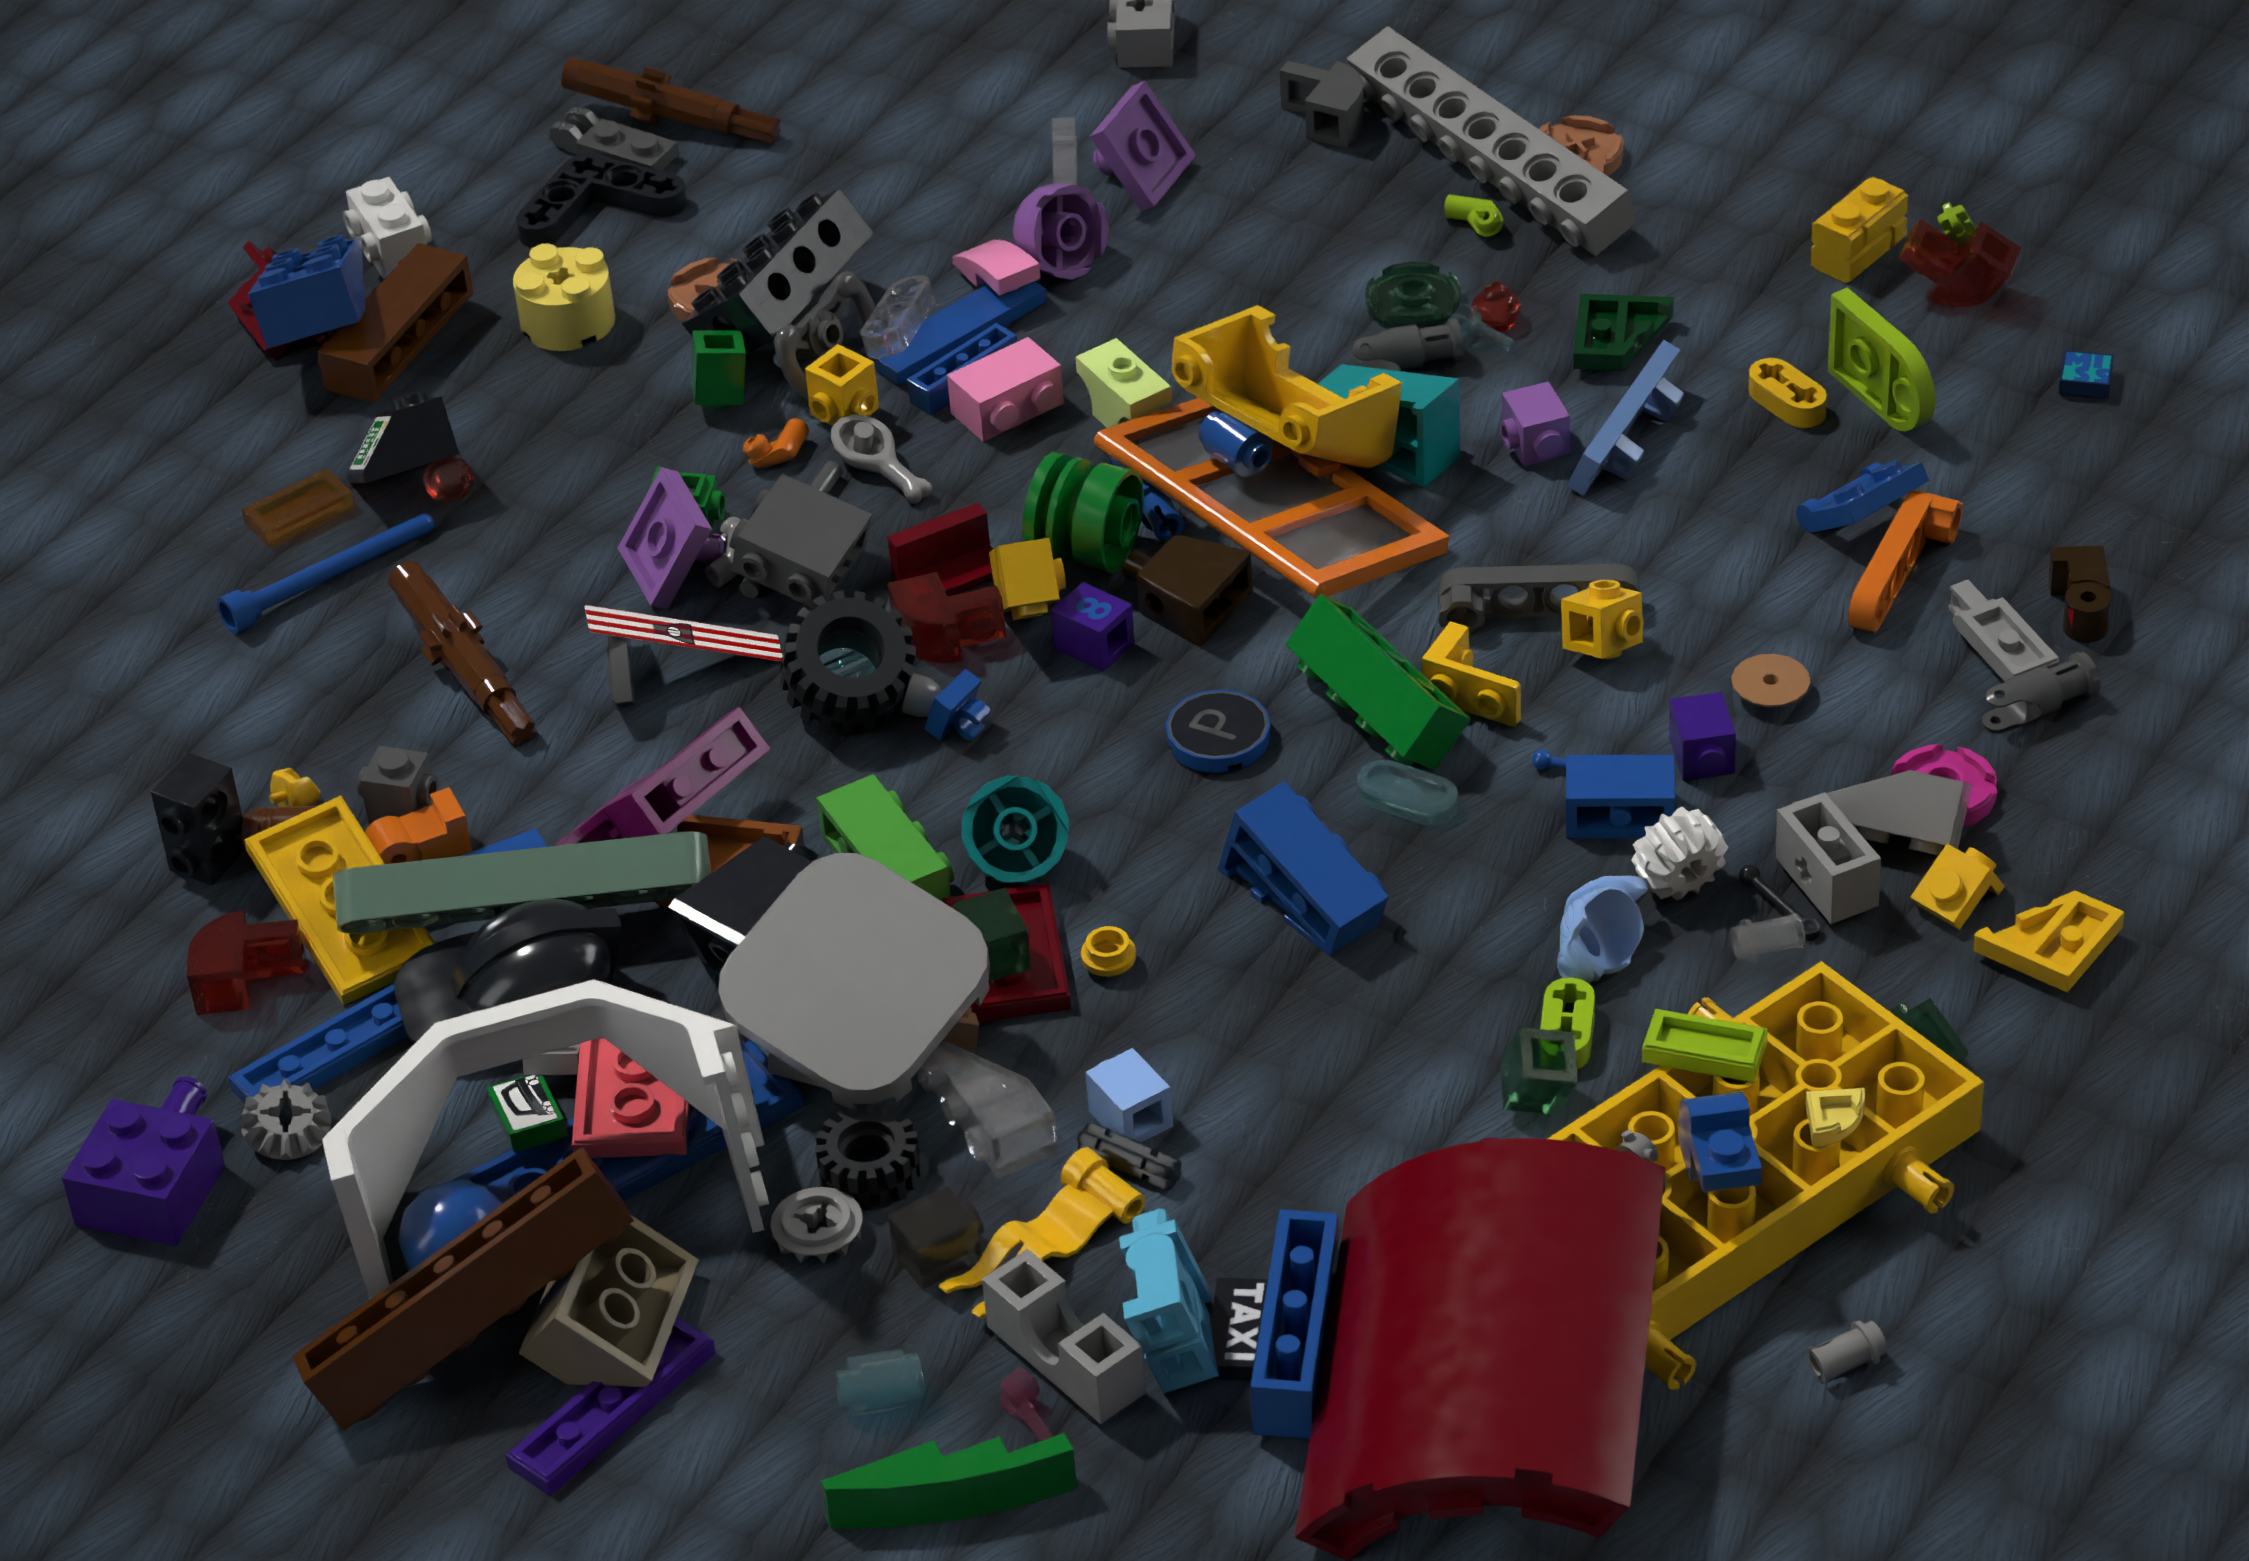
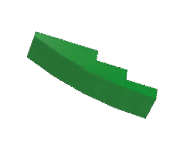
[821,1433,1078,1529]

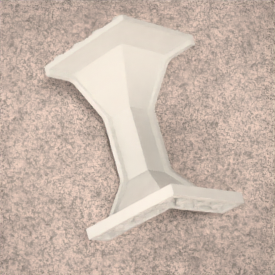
[322,979,769,1299]

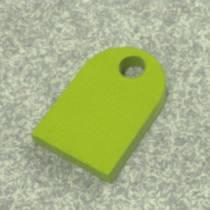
[1828,287,1936,431]

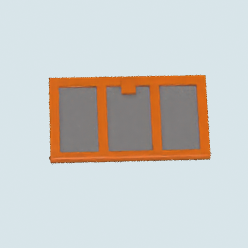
[1094,398,1450,599]

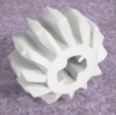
[1631,807,1728,901]

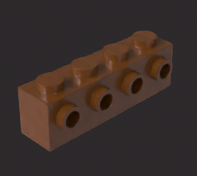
[318,243,473,403]

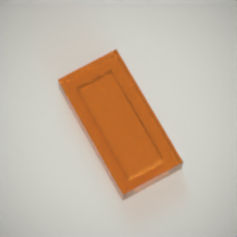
[242,468,355,548]

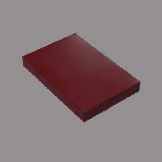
[942,883,1071,1022]

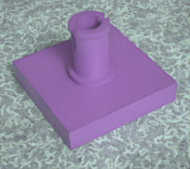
[1089,81,1196,211]
[618,467,724,610]

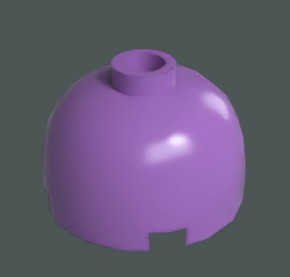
[1012,183,1109,280]

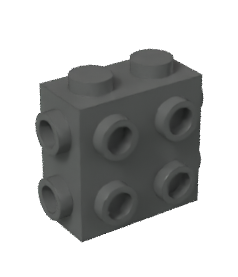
[729,474,872,606]

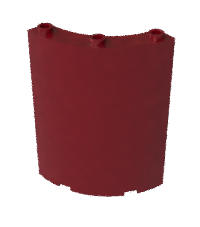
[1294,1138,1665,1561]

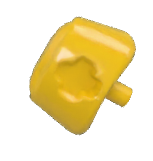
[269,768,321,807]

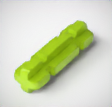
[1937,202,1984,261]

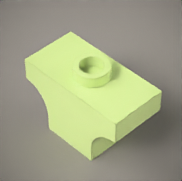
[1075,338,1172,428]

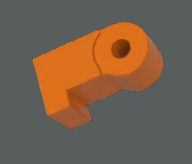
[365,787,472,864]

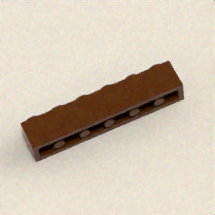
[293,1147,634,1431]

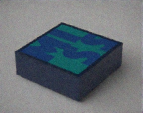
[2059,350,2114,399]

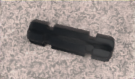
[1077,1122,1182,1190]

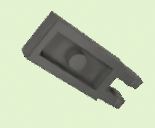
[548,106,679,171]

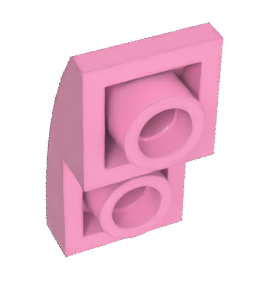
[952,239,1041,296]

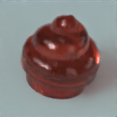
[1472,281,1520,333]
[423,455,473,503]

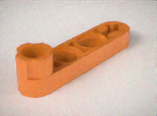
[1848,489,1963,633]

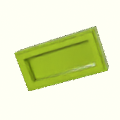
[1642,1009,1768,1082]

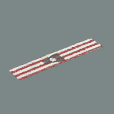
[585,605,782,662]

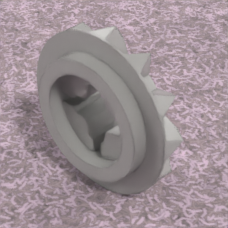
[240,1078,331,1160]
[771,1187,863,1263]

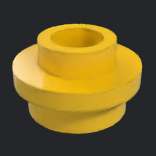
[1081,926,1136,977]

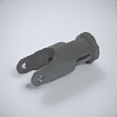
[1350,318,1464,371]
[1982,652,2101,732]

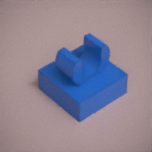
[924,669,991,742]

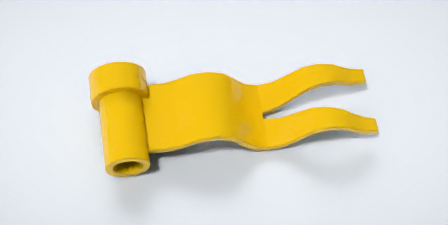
[939,1147,1146,1319]

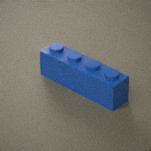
[1251,1209,1339,1439]

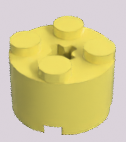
[513,244,615,351]

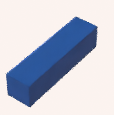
[907,323,1018,415]

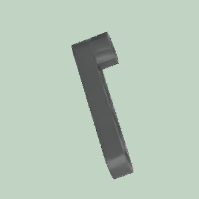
[1438,564,1640,635]

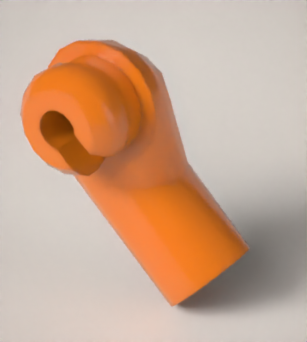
[743,418,809,469]

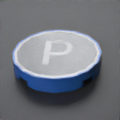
[1166,689,1271,774]

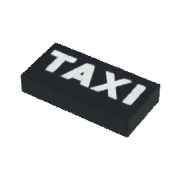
[1210,1278,1268,1381]

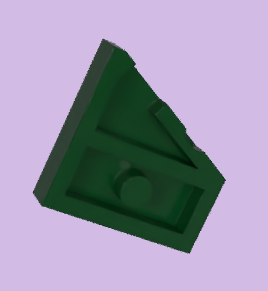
[1573,294,1674,372]

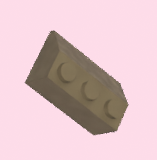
[519,1215,699,1387]

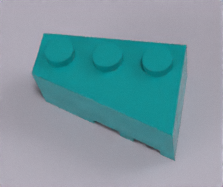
[1318,364,1461,488]

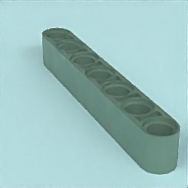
[333,832,711,934]

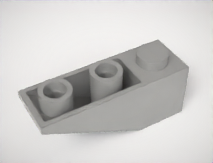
[1792,770,1972,856]

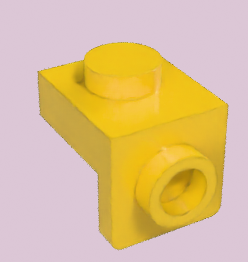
[1910,843,2005,930]

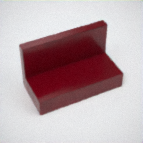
[887,502,993,608]

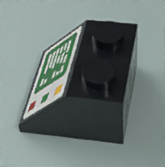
[347,390,460,483]

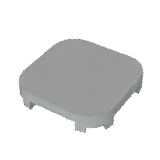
[718,853,990,1110]

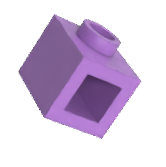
[1500,381,1570,466]

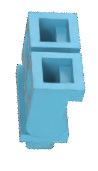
[1119,1209,1219,1394]

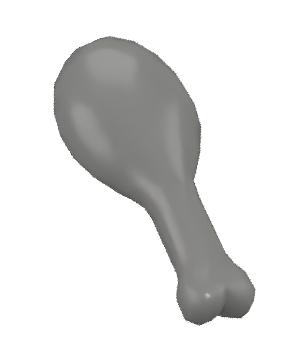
[831,414,932,504]

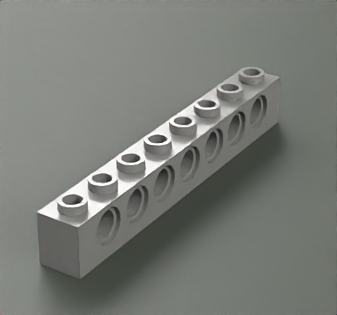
[1346,26,1638,256]

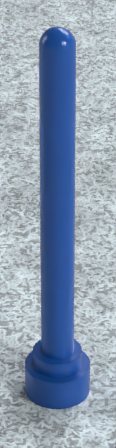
[217,514,434,635]

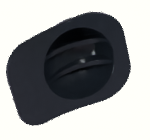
[394,899,622,1044]

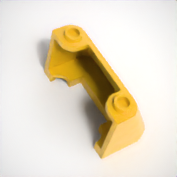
[1172,305,1402,469]

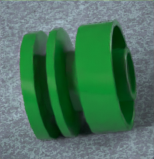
[1022,451,1144,574]

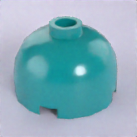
[961,775,1069,884]

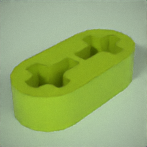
[1540,977,1595,1072]

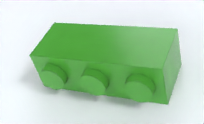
[816,774,954,901]

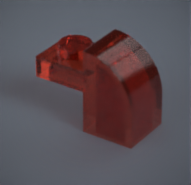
[1899,219,2021,307]
[887,572,1006,663]
[187,910,306,1015]

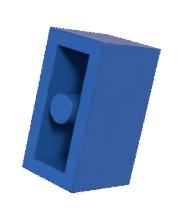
[1566,755,1675,838]

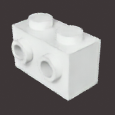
[343,177,432,279]

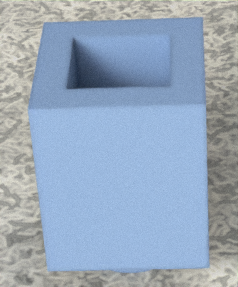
[1085,1048,1173,1143]

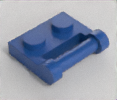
[1796,460,1930,532]

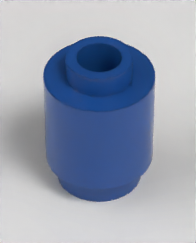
[1199,409,1273,477]

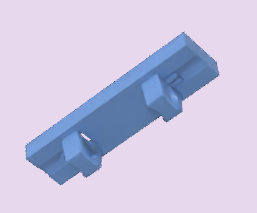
[1567,340,1684,496]

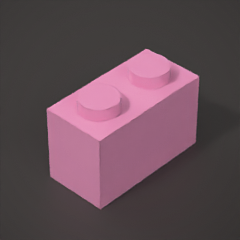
[947,337,1064,442]

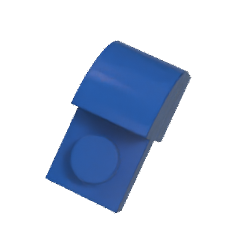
[1678,1092,1762,1192]

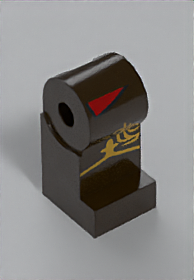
[2048,545,2111,643]

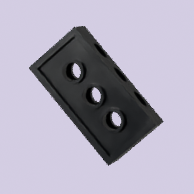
[682,188,874,354]

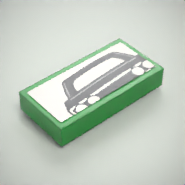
[487,1075,568,1152]

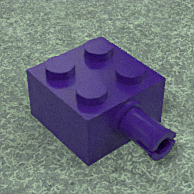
[62,1076,225,1246]

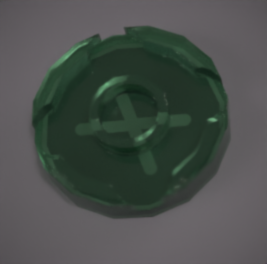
[1365,261,1462,329]

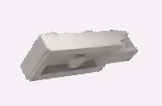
[1949,579,2060,682]

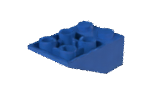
[248,235,365,349]

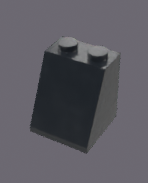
[668,836,812,973]

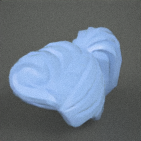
[1557,875,1648,984]

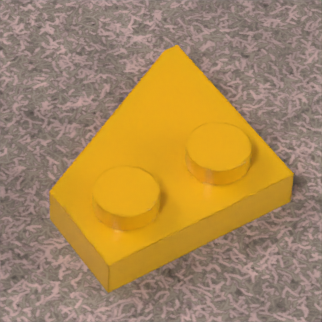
[1973,891,2124,992]

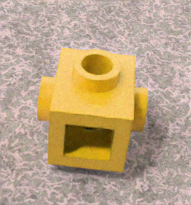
[805,344,879,426]
[1561,580,1644,659]

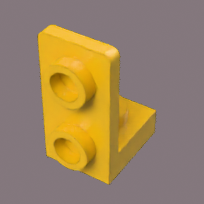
[1422,621,1521,727]

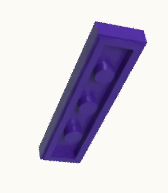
[505,1317,716,1496]

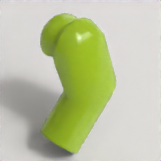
[1444,194,1503,237]

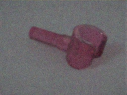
[1000,1368,1054,1442]

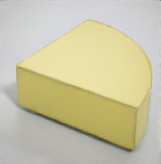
[1806,1088,1865,1148]

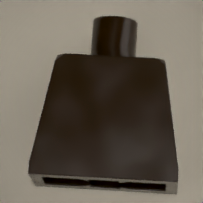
[1123,535,1253,647]

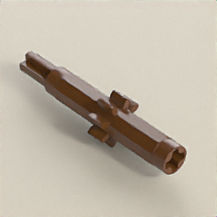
[561,57,781,145]
[388,561,537,746]

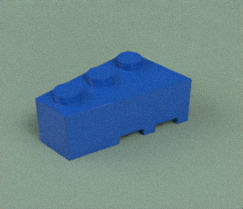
[1217,781,1389,957]

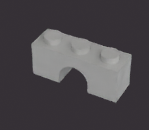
[982,1249,1146,1424]

